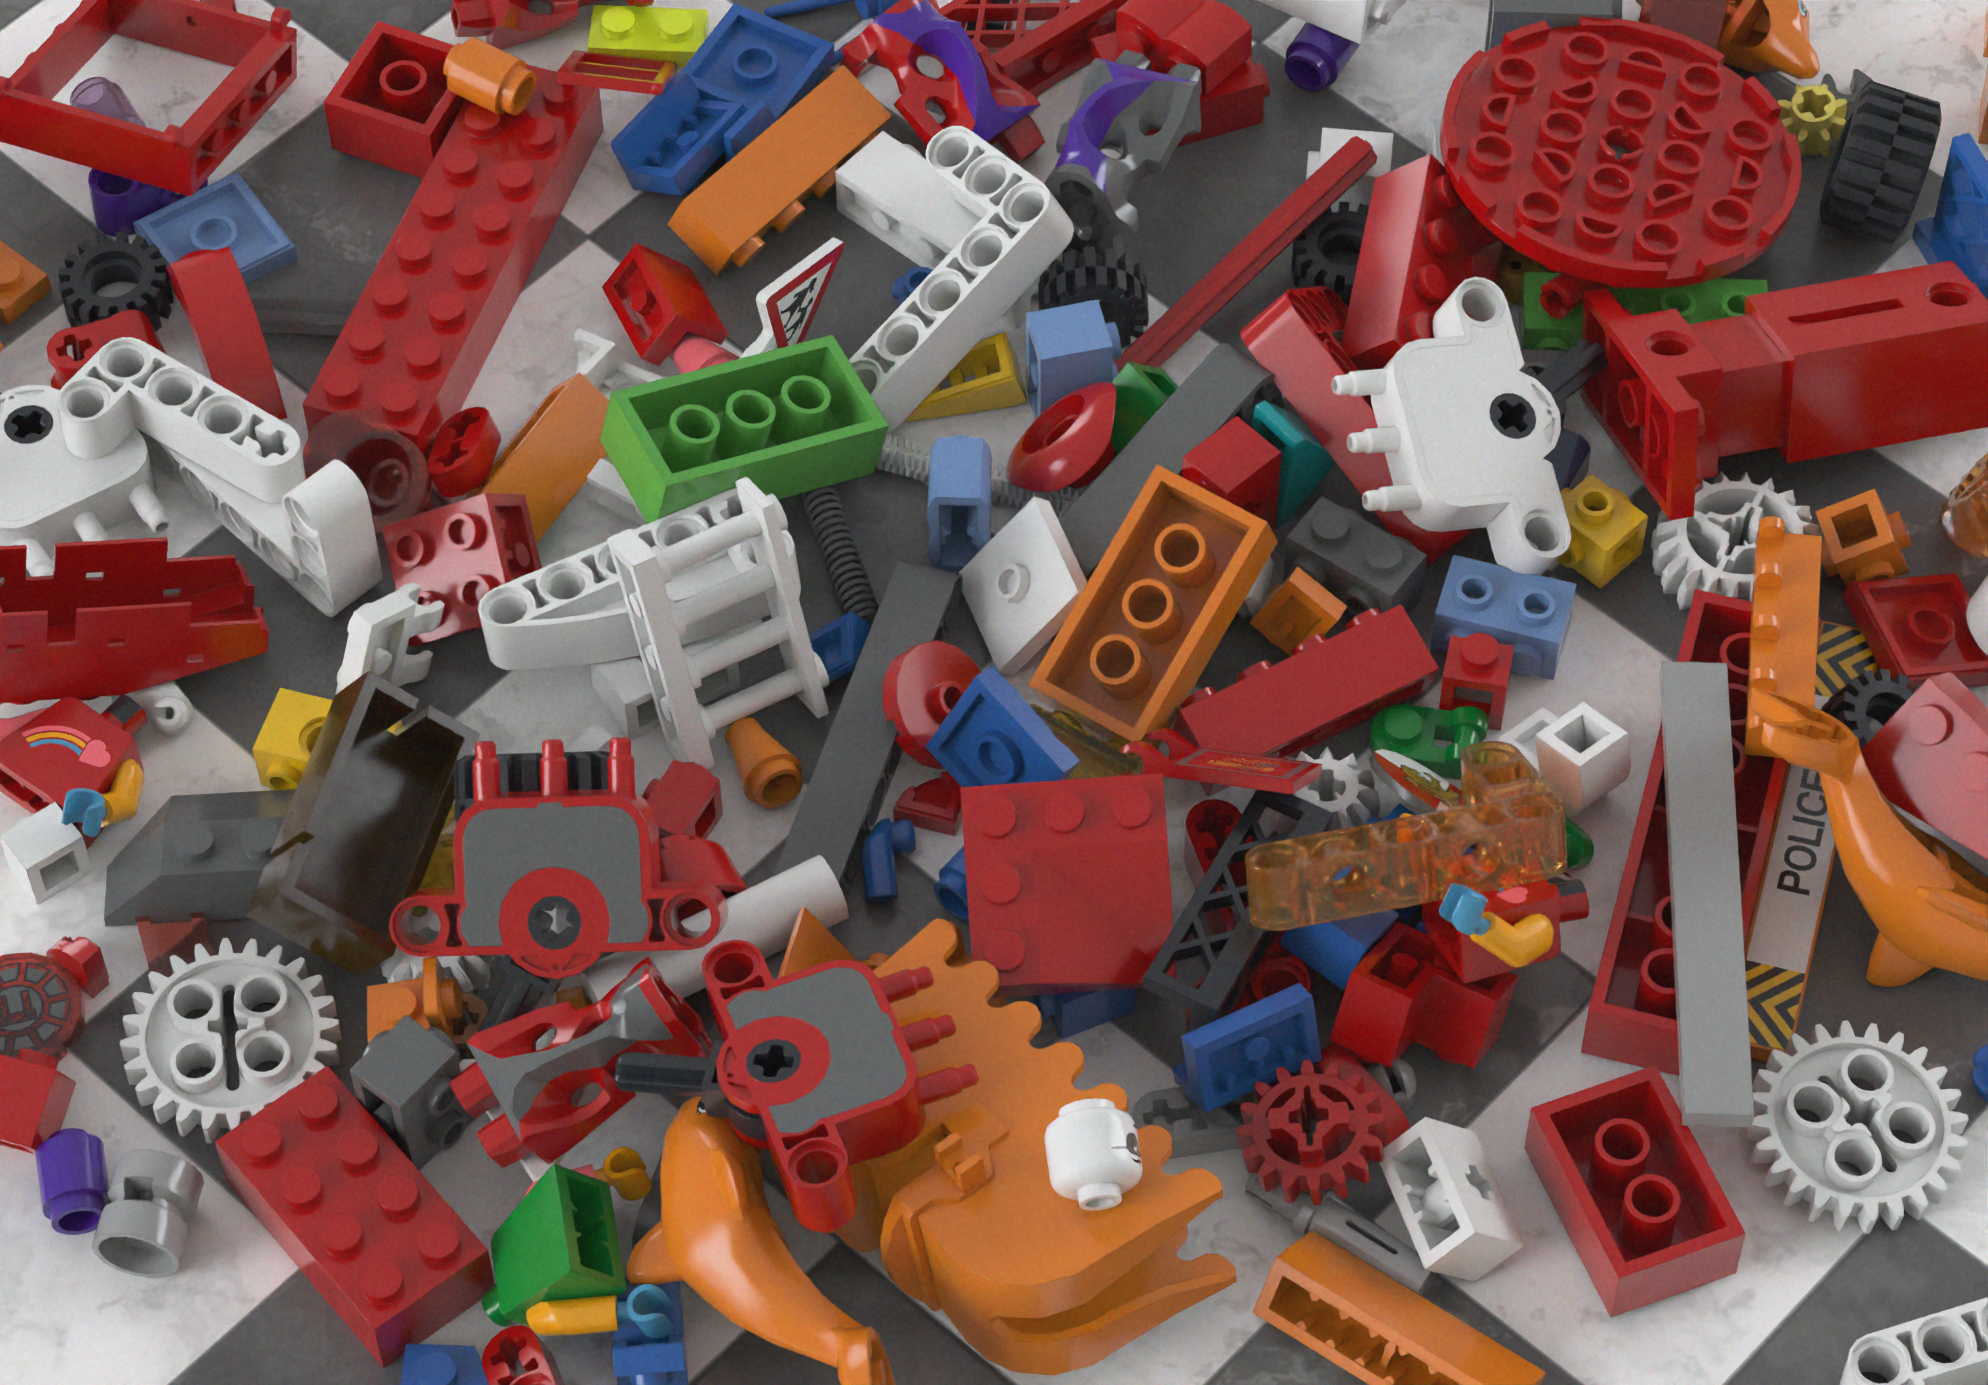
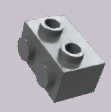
[1283,496,1427,620]
[350,1015,469,1170]

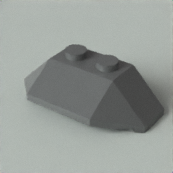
[104,789,296,926]

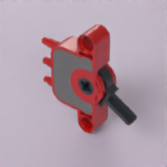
[389,737,729,1032]
[615,940,979,1232]

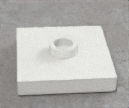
[959,497,1087,676]

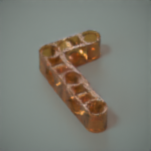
[1245,741,1567,931]

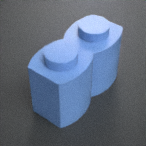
[927,435,992,573]

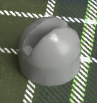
[1367,1058,1417,1113]

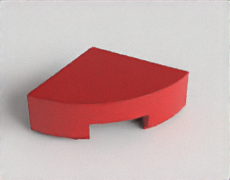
[893,771,962,836]
[46,936,110,998]

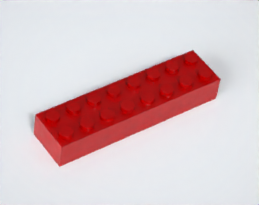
[302,64,604,481]
[1581,589,1821,1076]

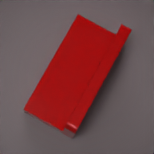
[602,243,729,366]

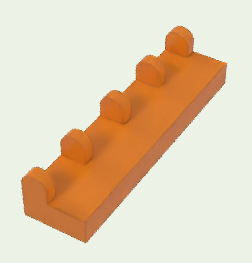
[1744,516,1822,758]

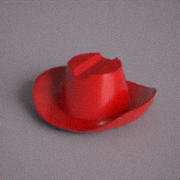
[1006,382,1116,492]

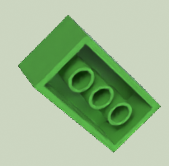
[600,335,889,524]

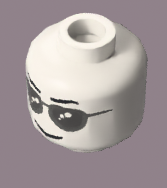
[1044,1098,1143,1211]

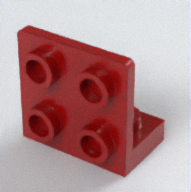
[382,493,542,647]

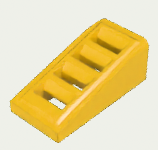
[904,332,1028,422]

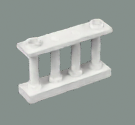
[607,476,829,770]

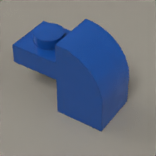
[612,1277,688,1385]

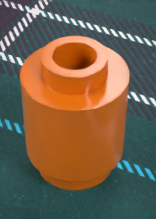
[443,37,536,116]

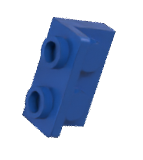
[1173,983,1322,1113]

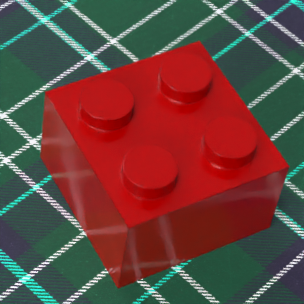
[324,21,466,179]

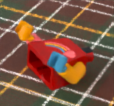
[0,694,148,850]
[1390,813,1589,983]

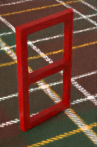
[556,50,677,95]

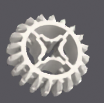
[1651,471,1821,610]

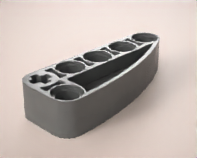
[1059,343,1285,583]

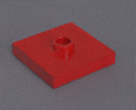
[1843,573,1988,691]

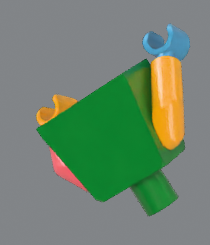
[482,1147,674,1338]

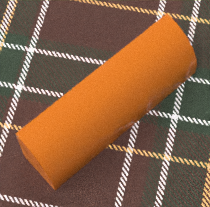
[463,372,609,544]
[1252,1230,1546,1385]

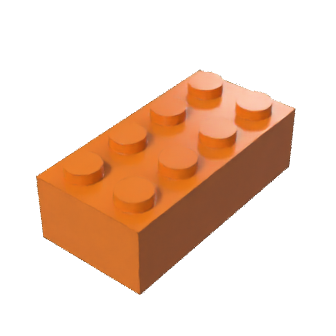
[1028,464,1278,755]

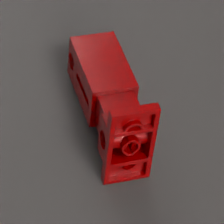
[1580,261,1988,521]

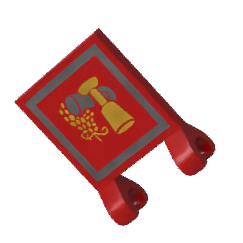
[1118,728,1322,794]

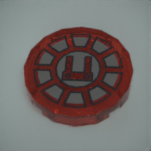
[0,952,85,1061]

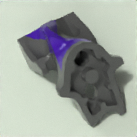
[1044,50,1202,263]

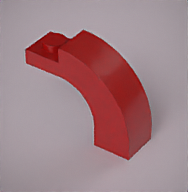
[166,246,287,420]

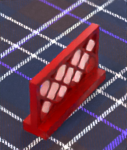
[939,0,1129,96]

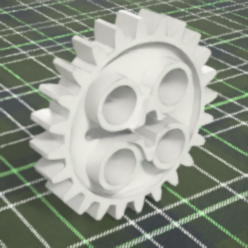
[120,938,342,1144]
[1744,1020,1969,1234]

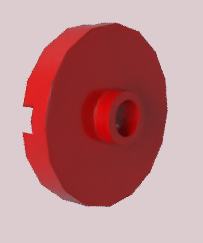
[882,640,981,770]

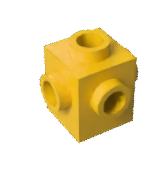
[1557,474,1648,589]

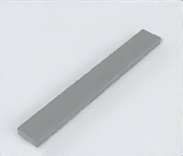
[1659,661,1754,1127]

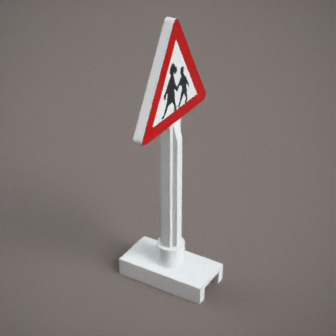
[587,237,845,528]

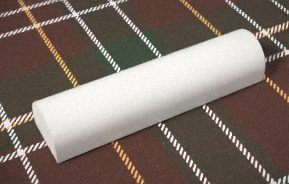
[579,855,849,1003]

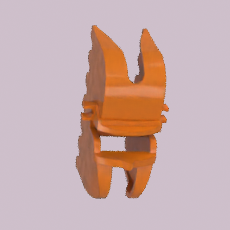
[822,918,1237,1376]

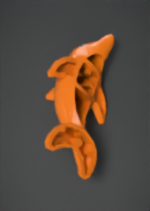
[1751,687,1988,988]
[625,1097,896,1385]

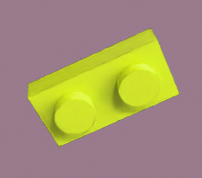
[587,5,709,67]

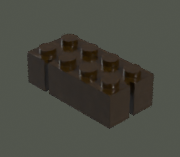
[245,671,480,977]

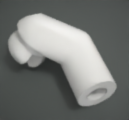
[111,680,194,735]

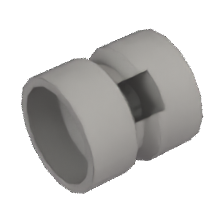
[92,1149,204,1278]

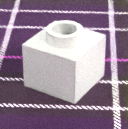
[0,802,93,905]

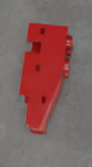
[0,537,269,705]

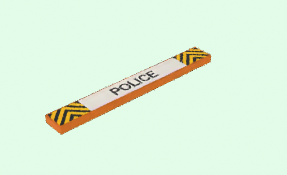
[1744,620,1878,1062]

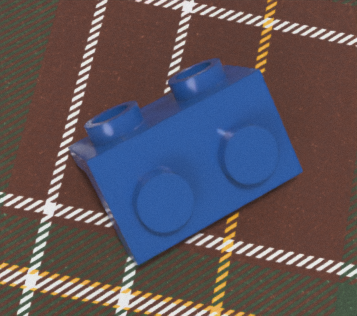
[611,73,747,196]

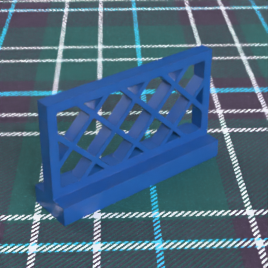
[1912,133,1988,300]

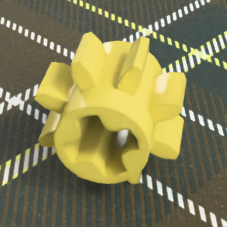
[1778,84,1847,157]

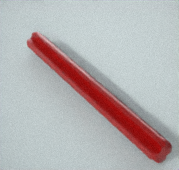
[1114,136,1378,373]

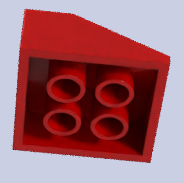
[960,773,1177,999]

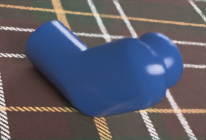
[861,818,916,903]

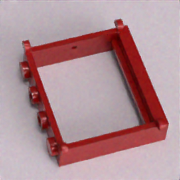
[0,0,297,197]

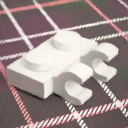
[335,583,445,695]

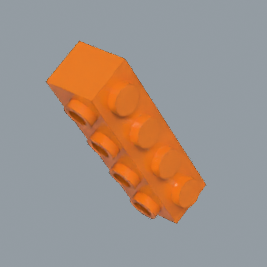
[667,65,892,276]

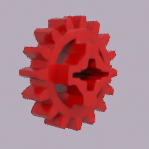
[1236,1060,1388,1206]

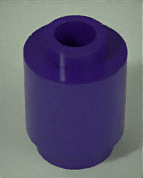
[1284,22,1361,92]
[35,1128,110,1235]

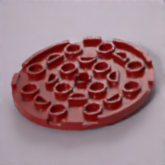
[1440,17,1802,289]

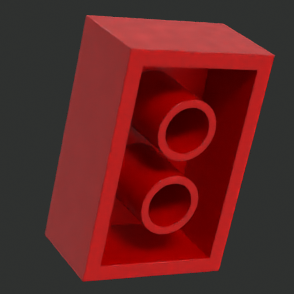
[1524,1065,1746,1318]

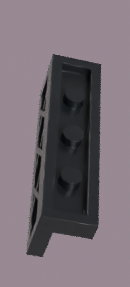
[1142,790,1334,1033]

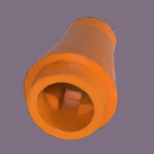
[725,717,803,809]

